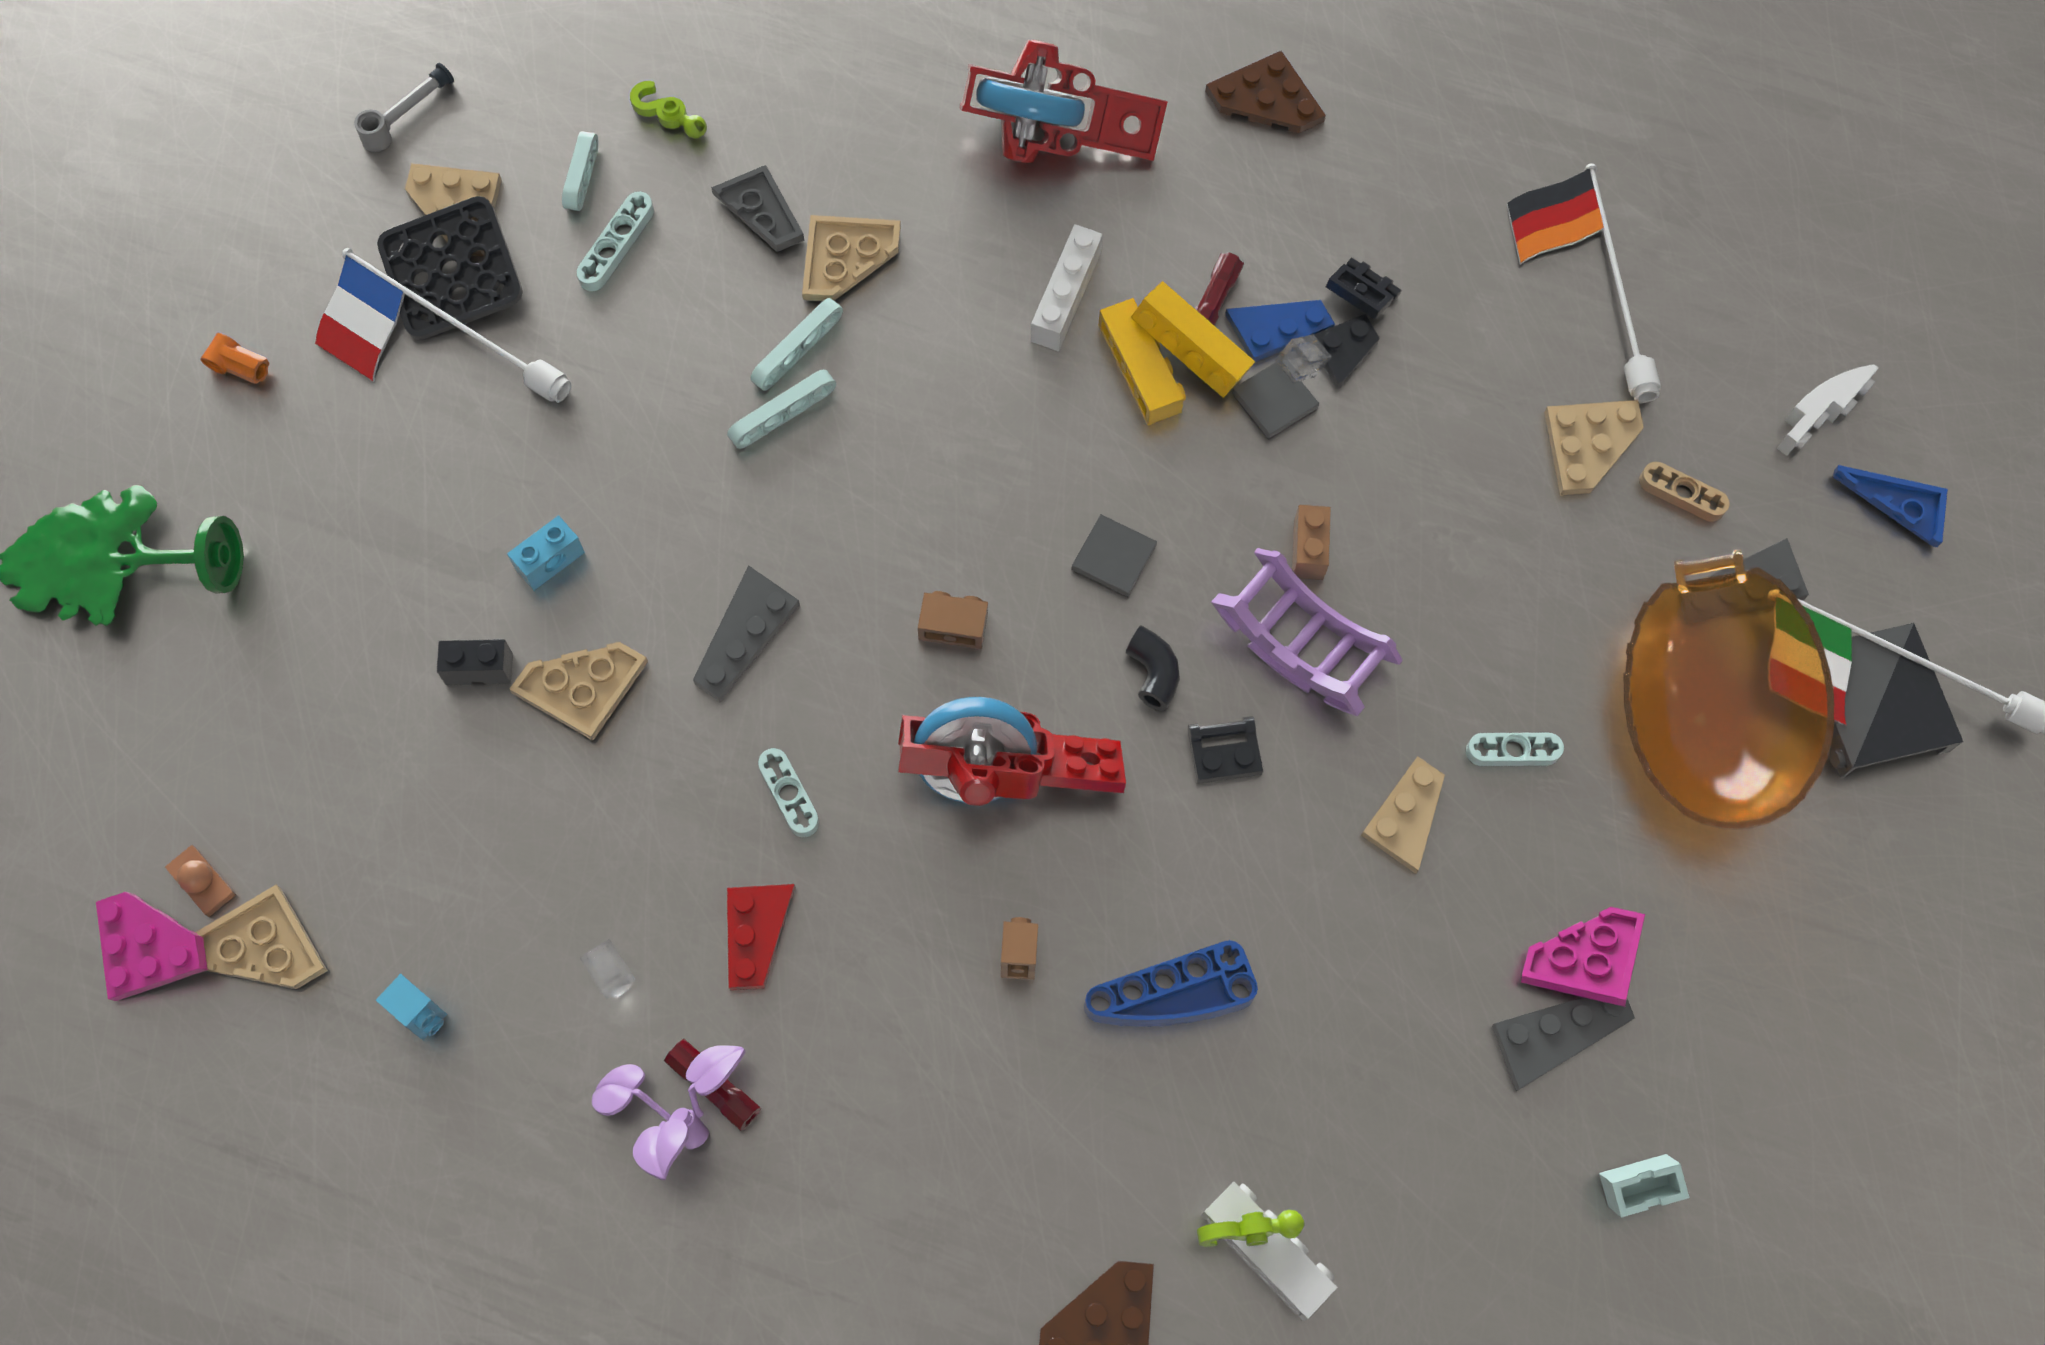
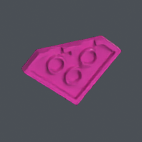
[96,892,208,1001]
[1521,907,1645,1007]

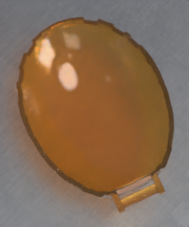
[1623,549,1834,830]

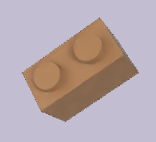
[1292,505,1331,580]
[918,591,988,649]
[1001,917,1038,980]

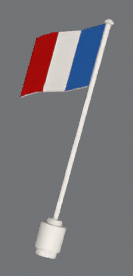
[315,248,572,403]

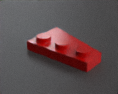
[727,884,796,991]

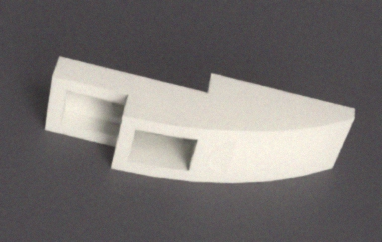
[1777,364,1879,456]

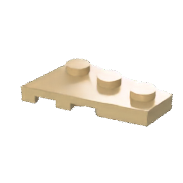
[1361,756,1445,874]

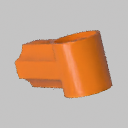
[200,333,270,384]

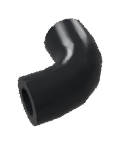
[1125,625,1180,711]

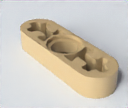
[1639,462,1730,522]

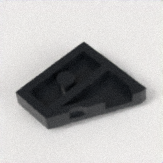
[1310,314,1380,389]

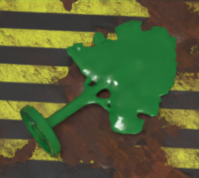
[0,485,244,626]

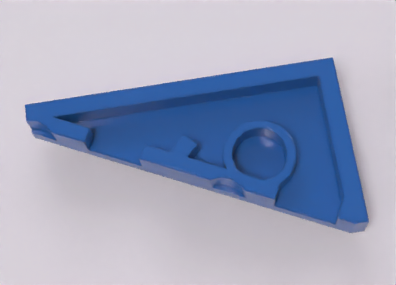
[1833,465,1948,547]

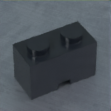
[437,639,513,685]

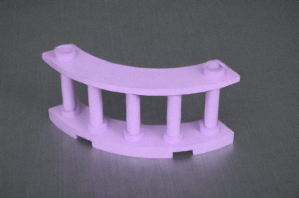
[1211,548,1403,716]

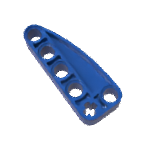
[1084,940,1258,1027]

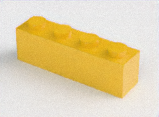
[1131,281,1255,398]
[1098,298,1186,425]

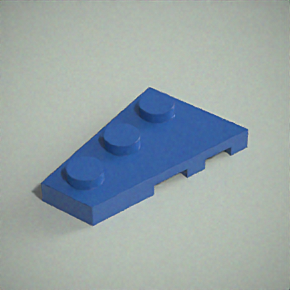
[1225,300,1335,362]

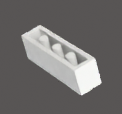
[1031,224,1103,351]
[1201,1181,1338,1321]

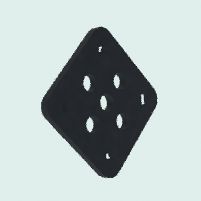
[377,196,523,340]

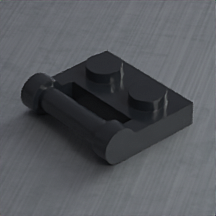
[1188,716,1263,784]

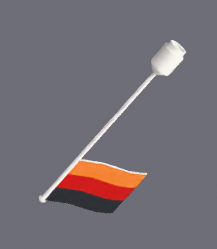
[1507,164,1661,403]

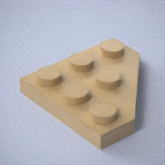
[405,163,502,256]
[802,215,901,301]
[1544,400,1644,495]
[510,642,648,741]
[195,884,328,989]

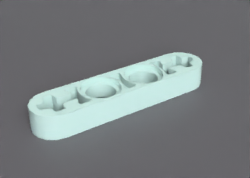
[577,191,654,291]
[750,298,843,391]
[727,369,836,449]

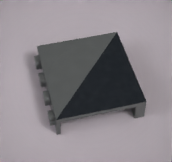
[1815,623,1964,778]

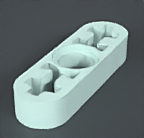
[562,132,598,211]
[1466,732,1564,766]
[758,748,819,837]

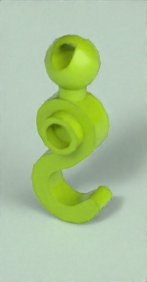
[630,81,707,139]
[1197,1210,1305,1247]

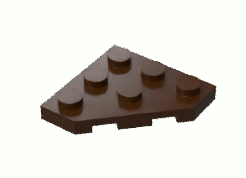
[1205,51,1326,134]
[1039,1261,1154,1345]

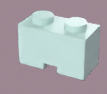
[1599,1154,1690,1217]

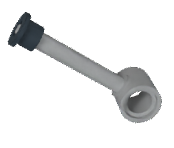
[354,63,454,152]

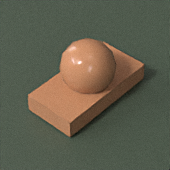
[165,845,236,917]

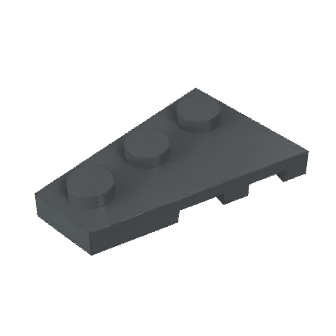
[711,165,804,252]

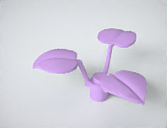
[592,1046,746,1180]

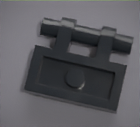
[1325,258,1402,320]

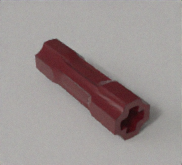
[1194,252,1244,326]
[664,1039,761,1131]

